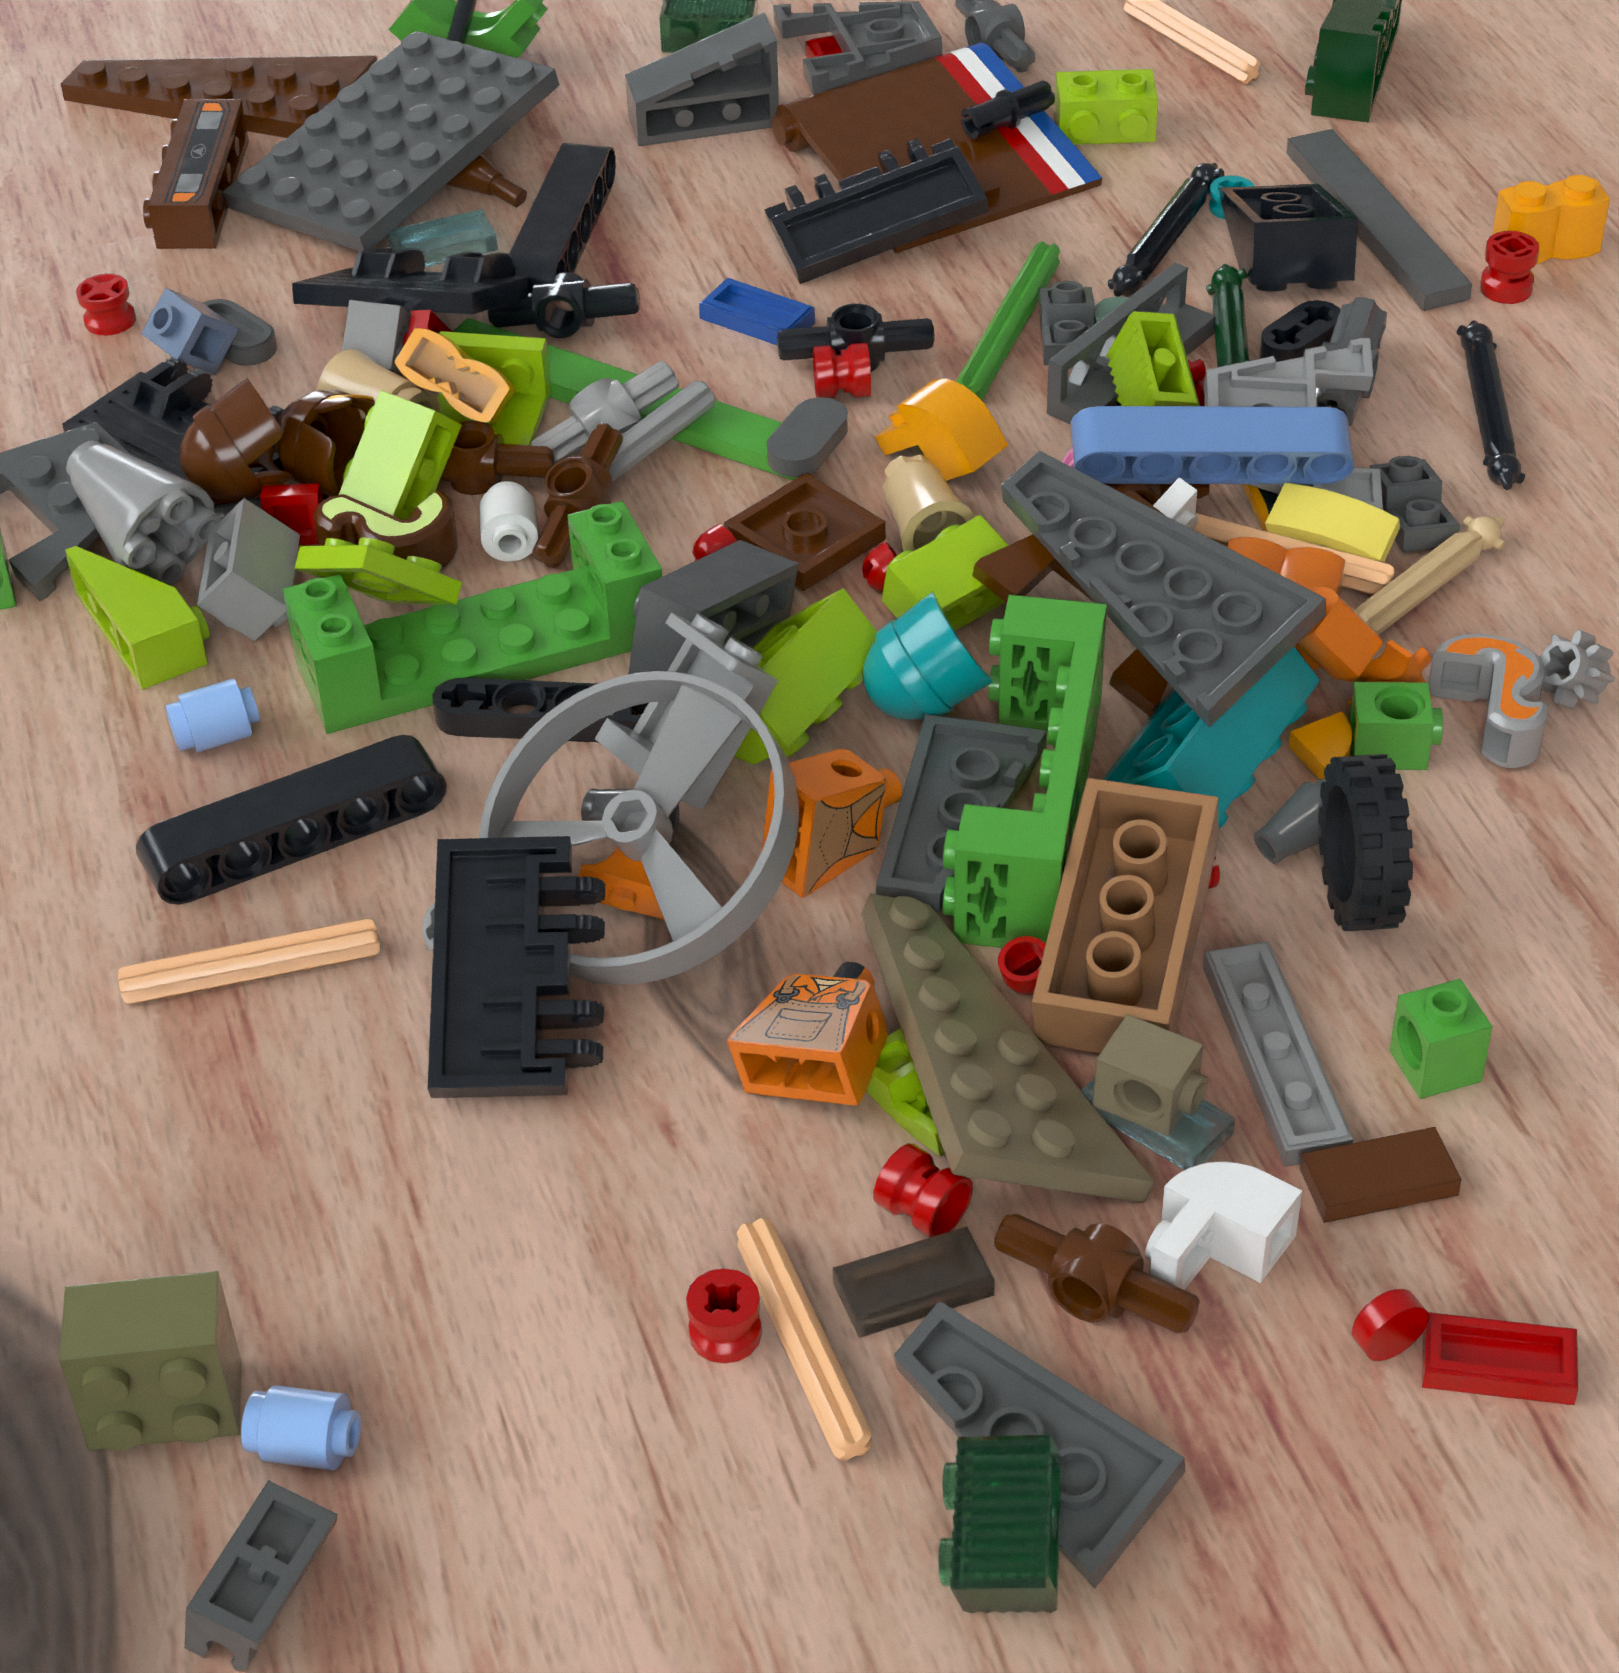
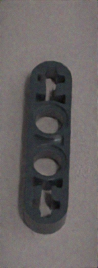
[432,678,648,743]

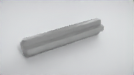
[608,381,716,482]

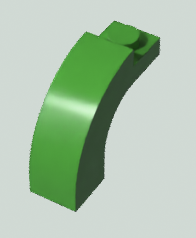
[388,0,548,58]

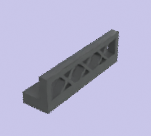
[1047,262,1216,424]

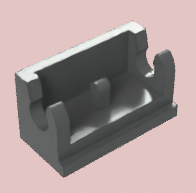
[184,1480,338,1671]

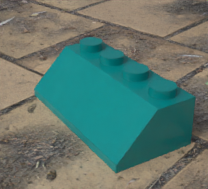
[1102,647,1320,830]

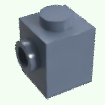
[141,288,239,375]

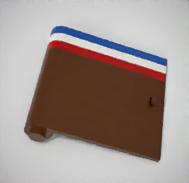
[772,42,1102,253]

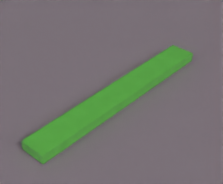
[452,318,811,480]

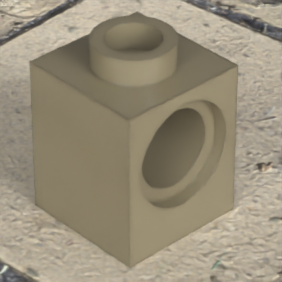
[1093,1014,1208,1137]

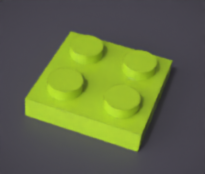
[294,537,462,605]

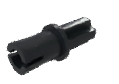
[961,81,1055,139]

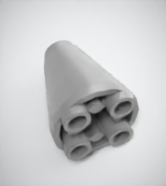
[66,441,222,586]

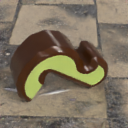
[313,490,458,569]

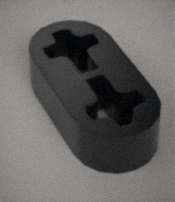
[1259,300,1340,362]

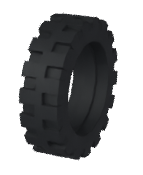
[1318,754,1413,931]

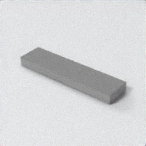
[1203,942,1354,1167]

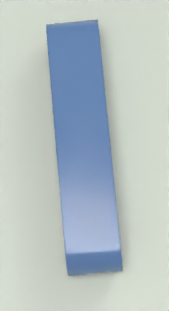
[1070,406,1354,484]

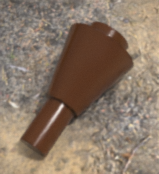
[446,153,527,208]

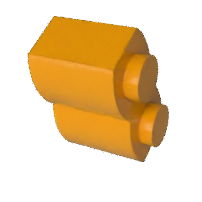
[1492,175,1610,264]
[394,328,516,423]

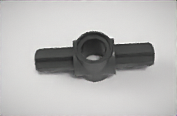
[955,0,1035,72]

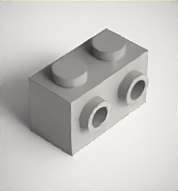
[197,498,300,642]

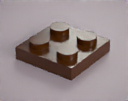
[724,473,886,591]

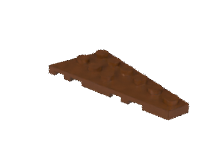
[61,55,377,138]

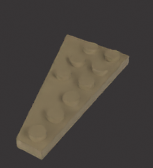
[861,893,1155,1203]

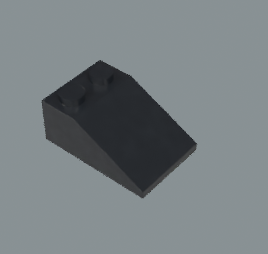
[1219,184,1358,292]

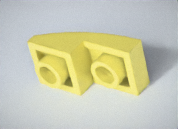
[1265,483,1401,562]

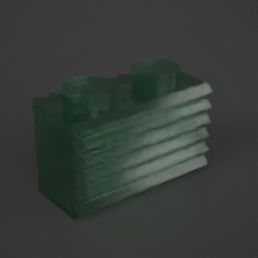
[659,0,758,53]
[938,1435,1062,1614]

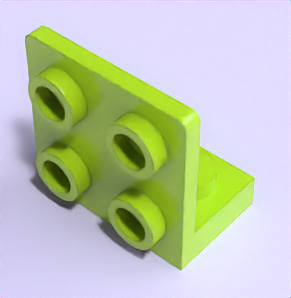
[437,331,551,445]

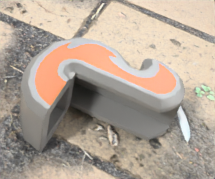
[1428,634,1548,768]

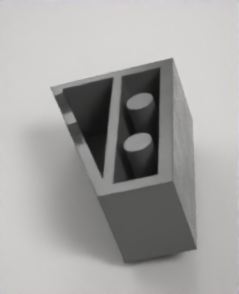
[625,12,779,146]
[628,540,799,675]

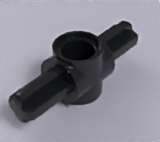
[487,273,640,338]
[777,303,935,372]

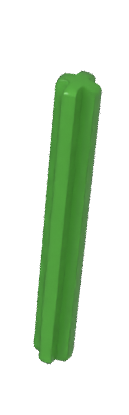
[956,241,1060,400]

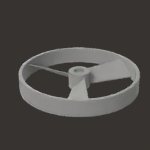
[479,671,799,985]

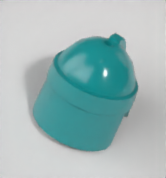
[863,592,993,720]

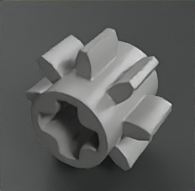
[1539,629,1615,709]

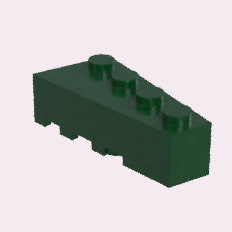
[1305,0,1402,123]

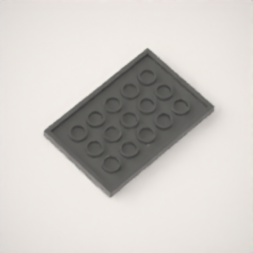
[222,31,560,252]

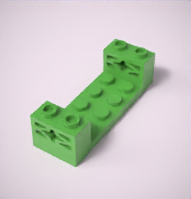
[283,501,663,734]
[943,595,1107,948]

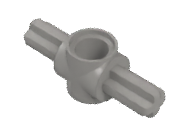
[530,361,679,465]

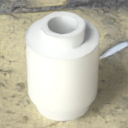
[479,481,538,562]

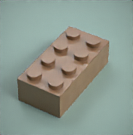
[1032,778,1218,1053]

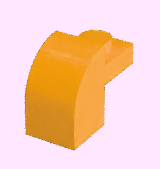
[874,379,1009,481]

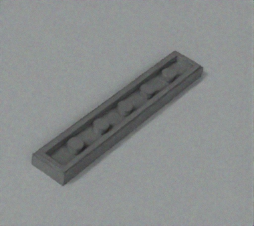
[1287,129,1472,310]

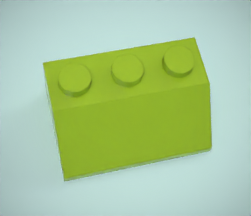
[734,588,877,765]

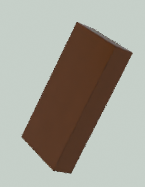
[1300,1127,1462,1223]

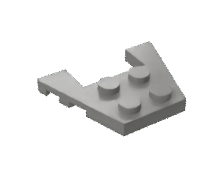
[1204,338,1383,510]

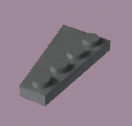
[876,714,1047,912]
[894,1301,1186,1589]

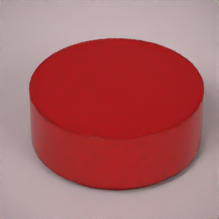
[1352,1289,1429,1361]

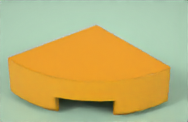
[1288,711,1353,780]

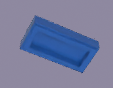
[699,278,815,345]

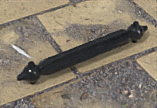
[1108,163,1225,297]
[1456,320,1525,490]

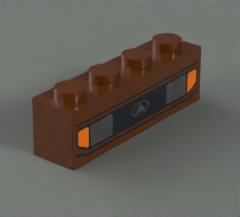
[143,99,249,249]

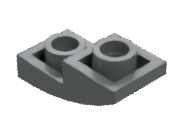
[1039,281,1095,365]
[1370,456,1460,552]

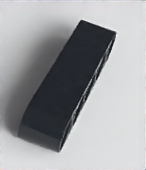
[509,143,616,303]
[136,735,447,905]

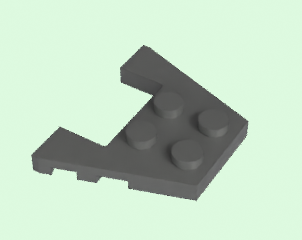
[773,1,943,94]
[0,422,130,601]

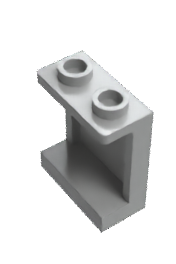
[595,612,779,810]

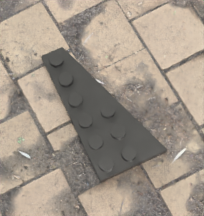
[1001,451,1326,728]

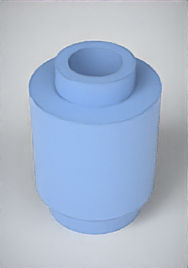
[165,678,260,753]
[241,1385,361,1471]

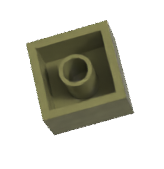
[59,1271,242,1451]

